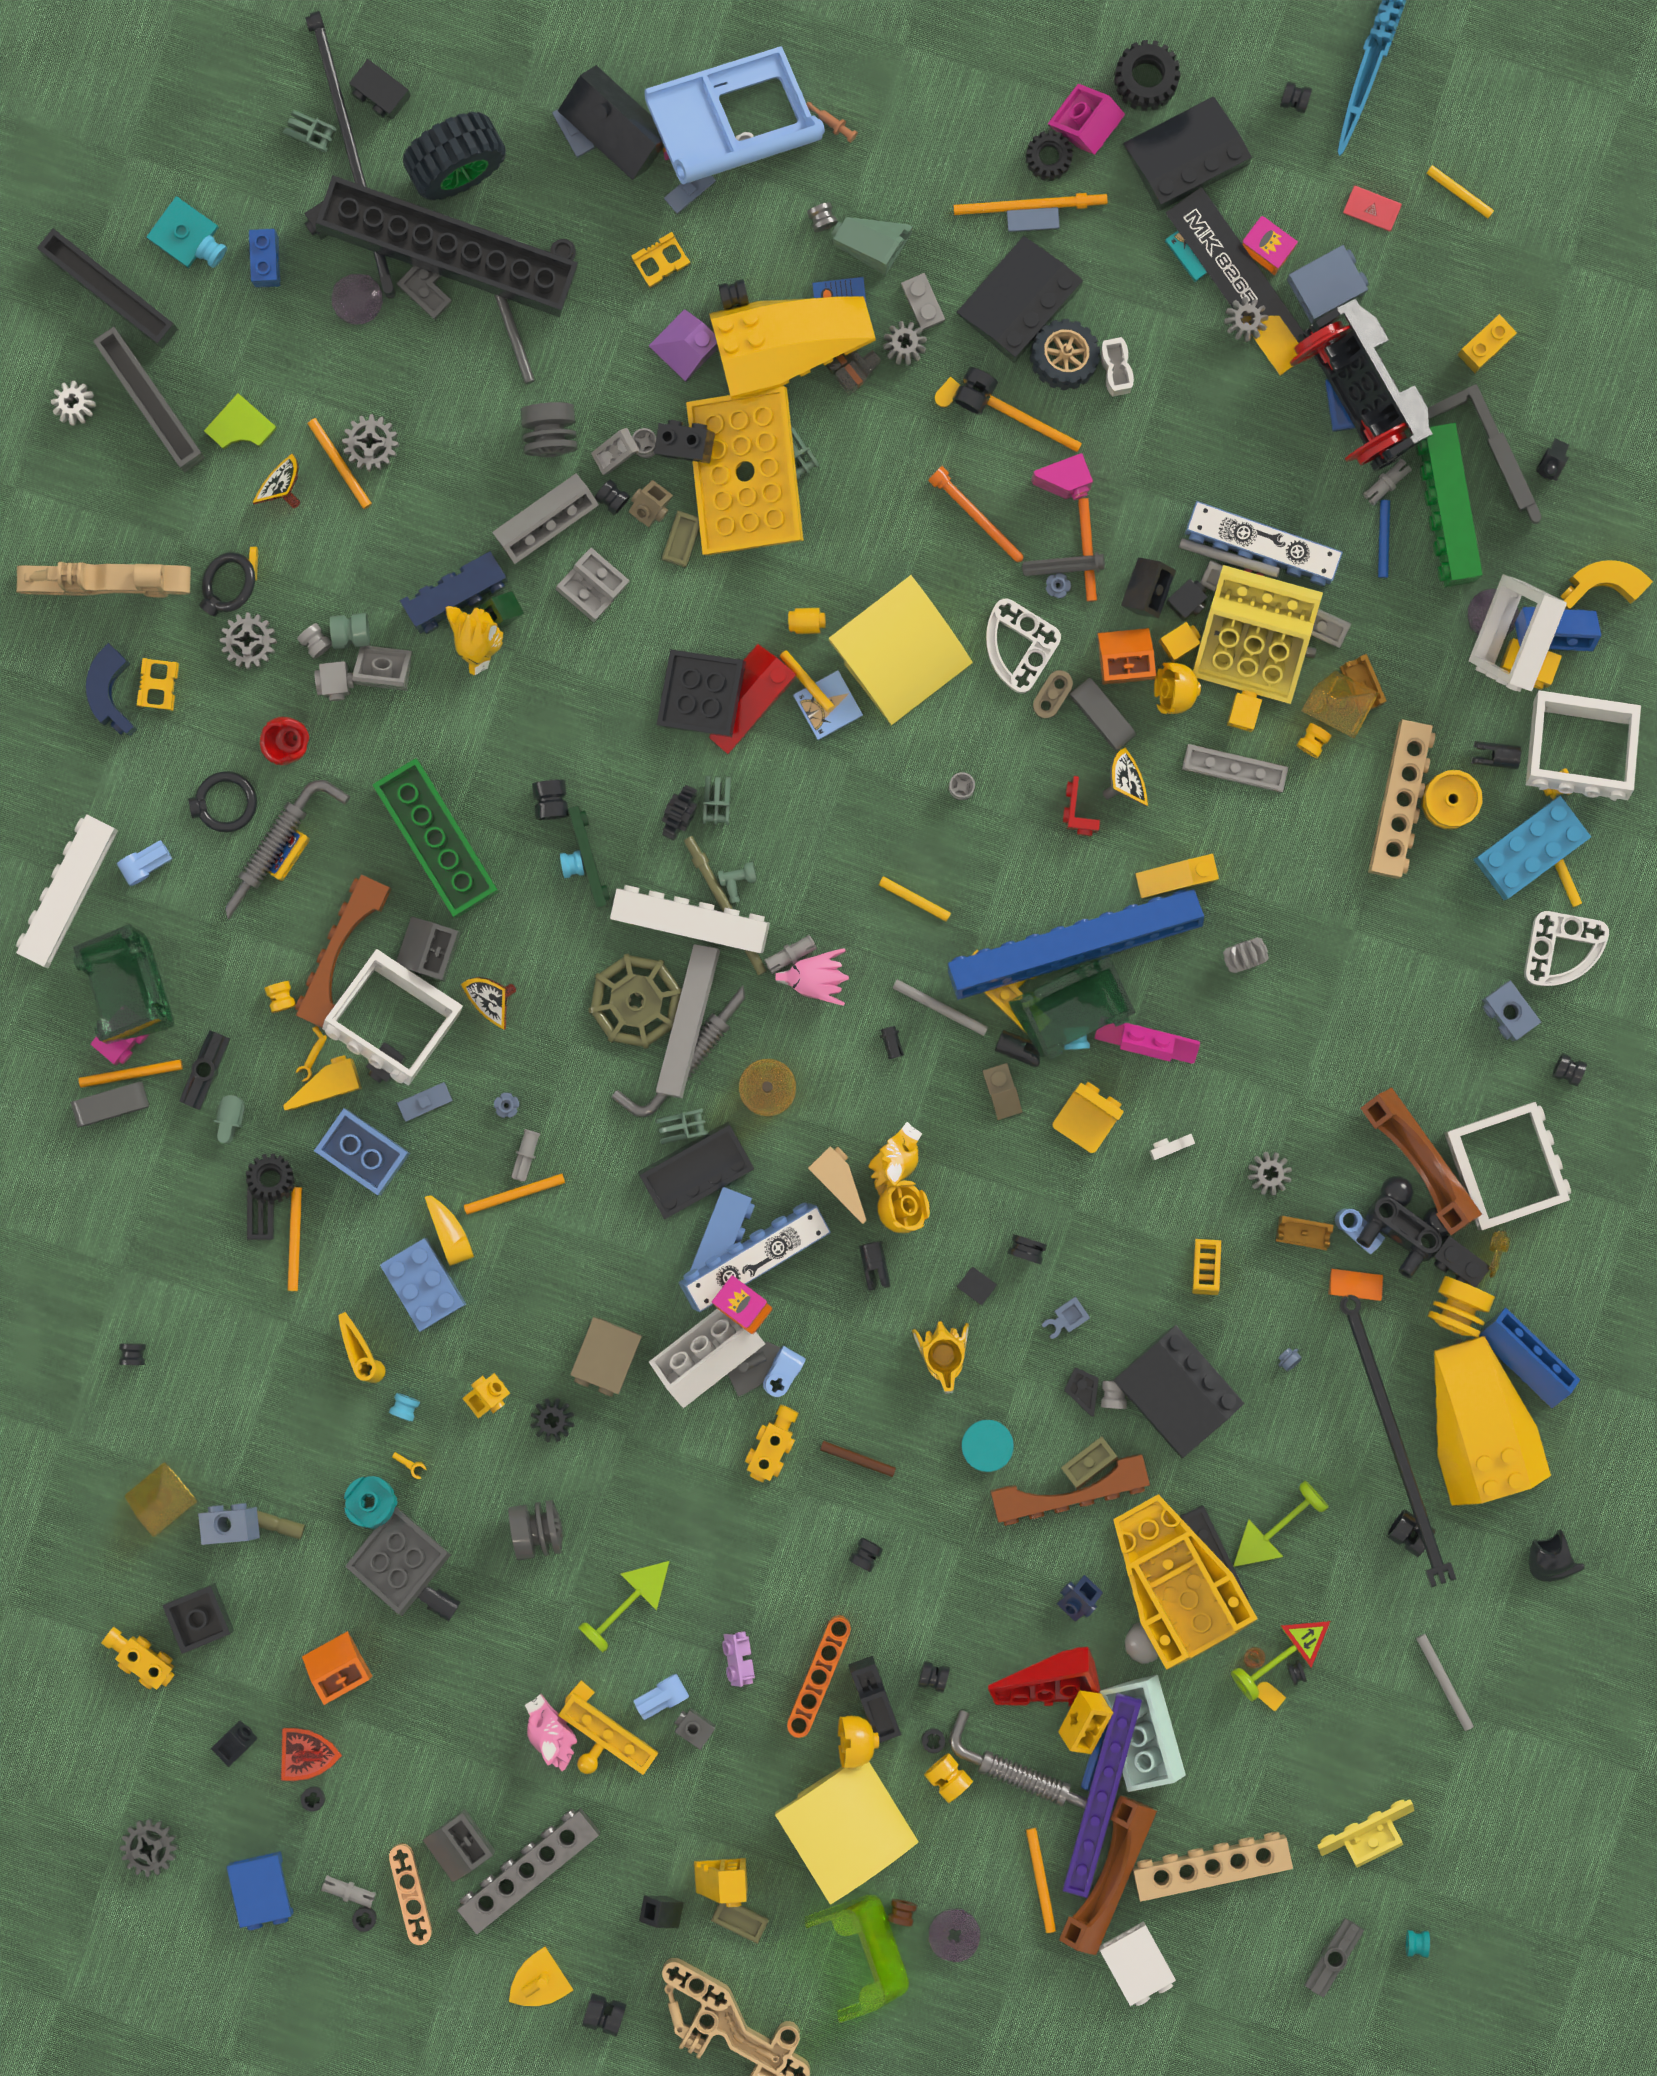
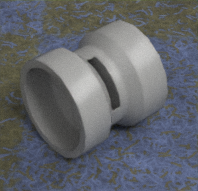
[632,428,656,458]
[297,623,332,659]
[949,772,975,800]
[1101,1381,1127,1409]

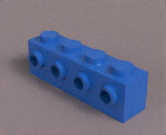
[1479,1307,1580,1408]

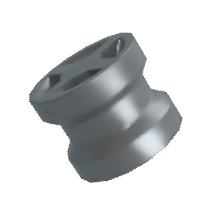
[807,202,838,232]

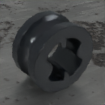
[1286,1660,1307,1686]
[922,1728,945,1753]
[301,1787,325,1812]
[352,1906,377,1932]

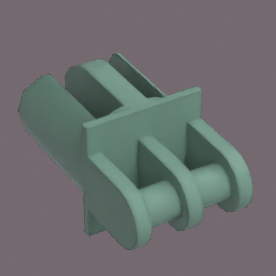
[283,110,337,153]
[791,426,819,480]
[703,776,731,825]
[214,1095,245,1143]
[655,1109,708,1144]

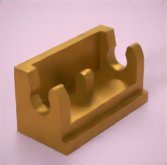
[1339,654,1386,714]
[1275,1216,1334,1250]

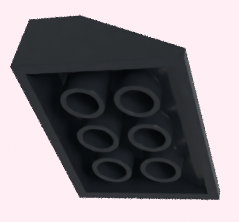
[1123,96,1252,212]
[956,236,1083,363]
[1113,1325,1245,1459]

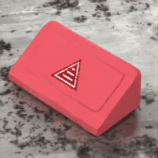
[1343,186,1402,232]

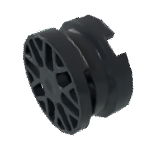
[1007,1234,1047,1265]

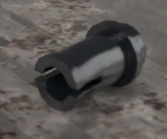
[879,1026,904,1060]

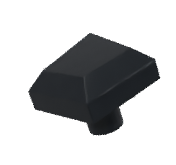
[1064,1367,1099,1417]

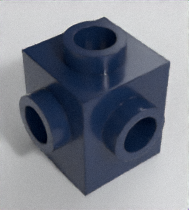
[1057,1575,1103,1622]

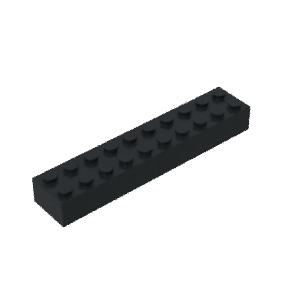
[316,175,578,317]

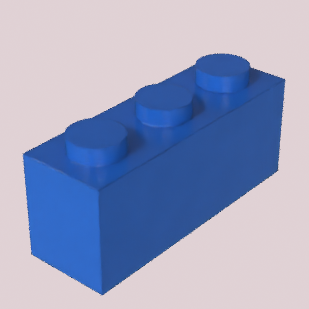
[1515,607,1601,651]

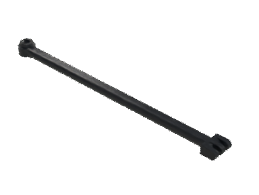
[305,11,396,299]
[1339,1295,1456,1588]

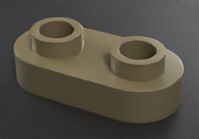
[1033,670,1073,719]

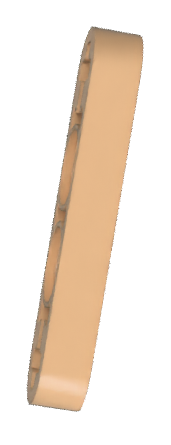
[389,1844,432,1945]

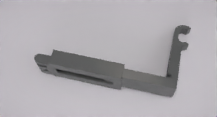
[1428,384,1541,524]

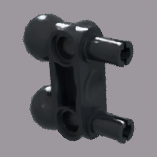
[1356,1176,1450,1279]

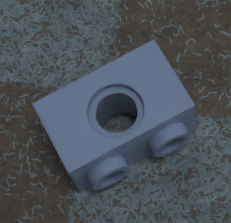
[1482,980,1541,1041]
[198,1503,260,1545]

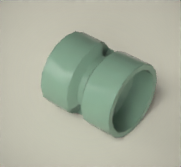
[330,613,370,650]

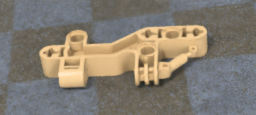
[16,562,191,598]
[662,1958,810,2076]

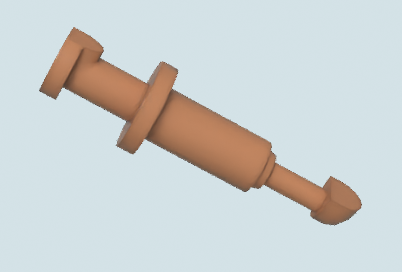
[806,102,858,143]

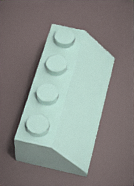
[1100,1675,1186,1792]

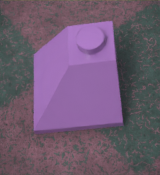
[649,309,718,382]

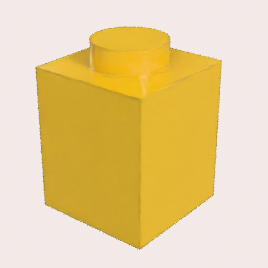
[1159,622,1201,663]
[1227,690,1262,732]

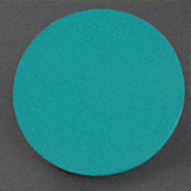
[962,1420,1014,1472]

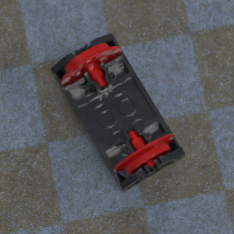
[1290,299,1433,472]

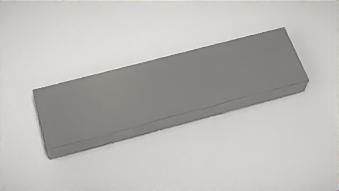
[1182,744,1288,793]

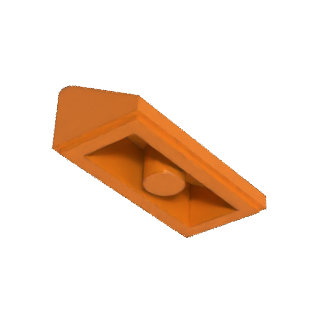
[1328,1269,1383,1301]

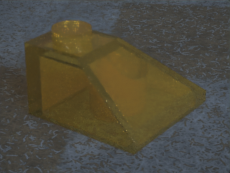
[1301,671,1379,739]
[125,1462,198,1537]

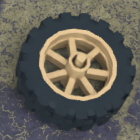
[1030,319,1100,390]

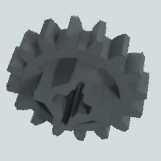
[120,1818,178,1877]

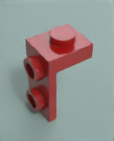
[1063,776,1100,836]

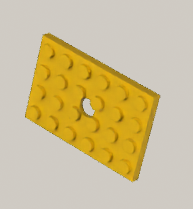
[686,386,803,556]

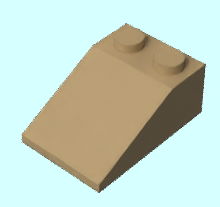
[808,1146,866,1224]

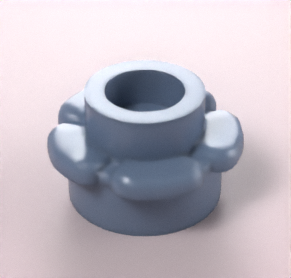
[1046,573,1071,598]
[494,1093,519,1118]
[1278,1348,1302,1372]

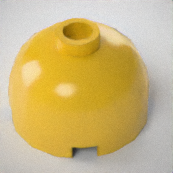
[1154,663,1201,714]
[877,1180,930,1234]
[838,1716,879,1769]

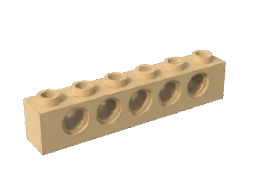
[1368,719,1435,879]
[1132,1832,1293,1902]

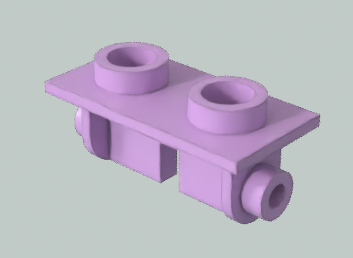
[722,1631,755,1687]

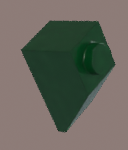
[469,591,524,629]

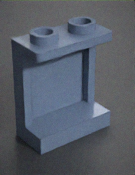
[1287,245,1369,324]

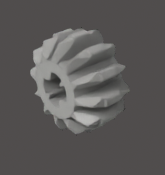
[1224,297,1268,342]
[883,321,927,366]
[1223,937,1269,973]
[1248,1152,1292,1195]

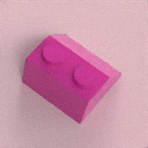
[1048,84,1125,155]
[1031,453,1093,500]

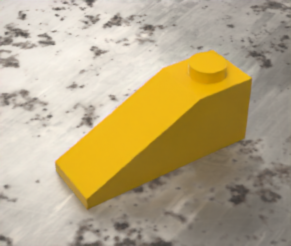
[1135,854,1219,899]
[283,1055,362,1111]

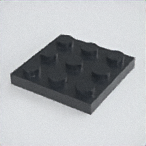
[656,649,746,737]

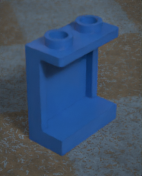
[227,1851,294,1930]

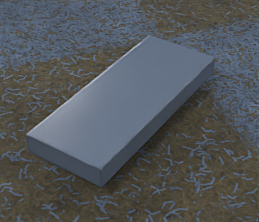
[552,109,595,158]
[664,176,716,214]
[1007,207,1060,232]
[397,1082,453,1122]

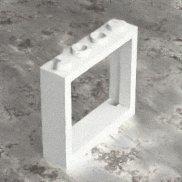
[1469,574,1567,692]
[1526,691,1641,801]
[322,949,463,1086]
[1444,1102,1571,1230]

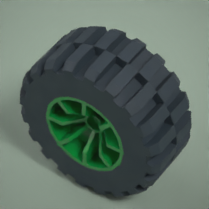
[403,112,506,200]

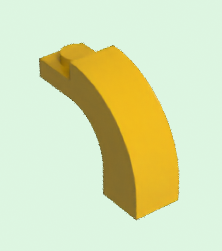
[1560,560,1653,610]

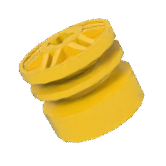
[1427,1276,1495,1338]

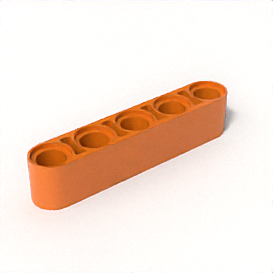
[787,1615,851,1738]

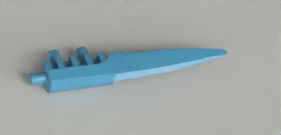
[1338,0,1406,156]

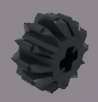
[531,1398,574,1442]

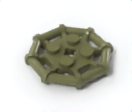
[588,953,682,1049]

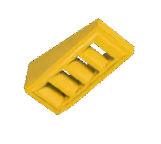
[1192,1239,1221,1295]

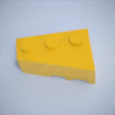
[694,1858,748,1907]

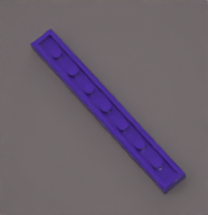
[1063,1693,1142,1898]

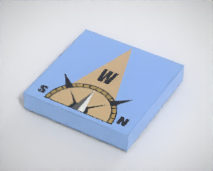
[793,670,863,740]

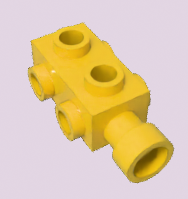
[745,1404,799,1482]
[101,1627,175,1690]

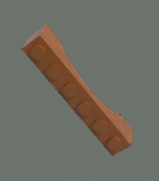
[295,875,392,1028]
[1360,1088,1482,1235]
[990,1453,1150,1526]
[1059,1795,1157,1955]

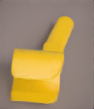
[392,1452,426,1479]

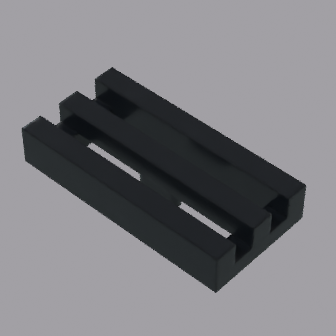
[247,1188,274,1240]

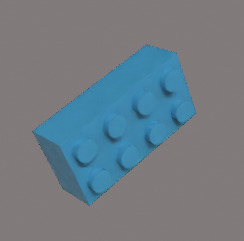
[1473,796,1591,900]

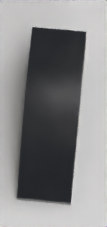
[848,1656,901,1743]

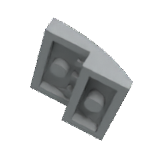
[555,548,630,622]

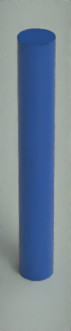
[1378,500,1390,578]

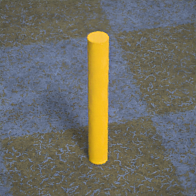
[1426,165,1494,218]
[779,650,835,713]
[1554,859,1582,907]
[879,876,951,922]

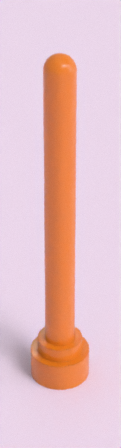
[928,466,1023,562]

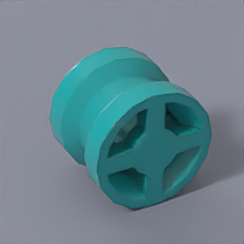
[1405,1930,1430,1958]

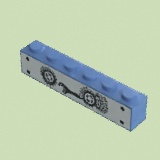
[1185,501,1343,586]
[678,1203,831,1312]

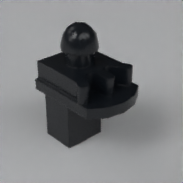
[1536,438,1569,481]

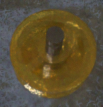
[739,1059,796,1116]

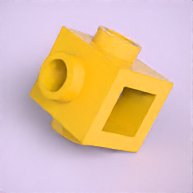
[462,1373,510,1419]

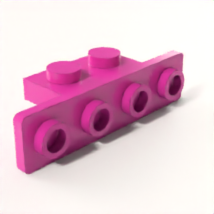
[1095,1017,1200,1064]

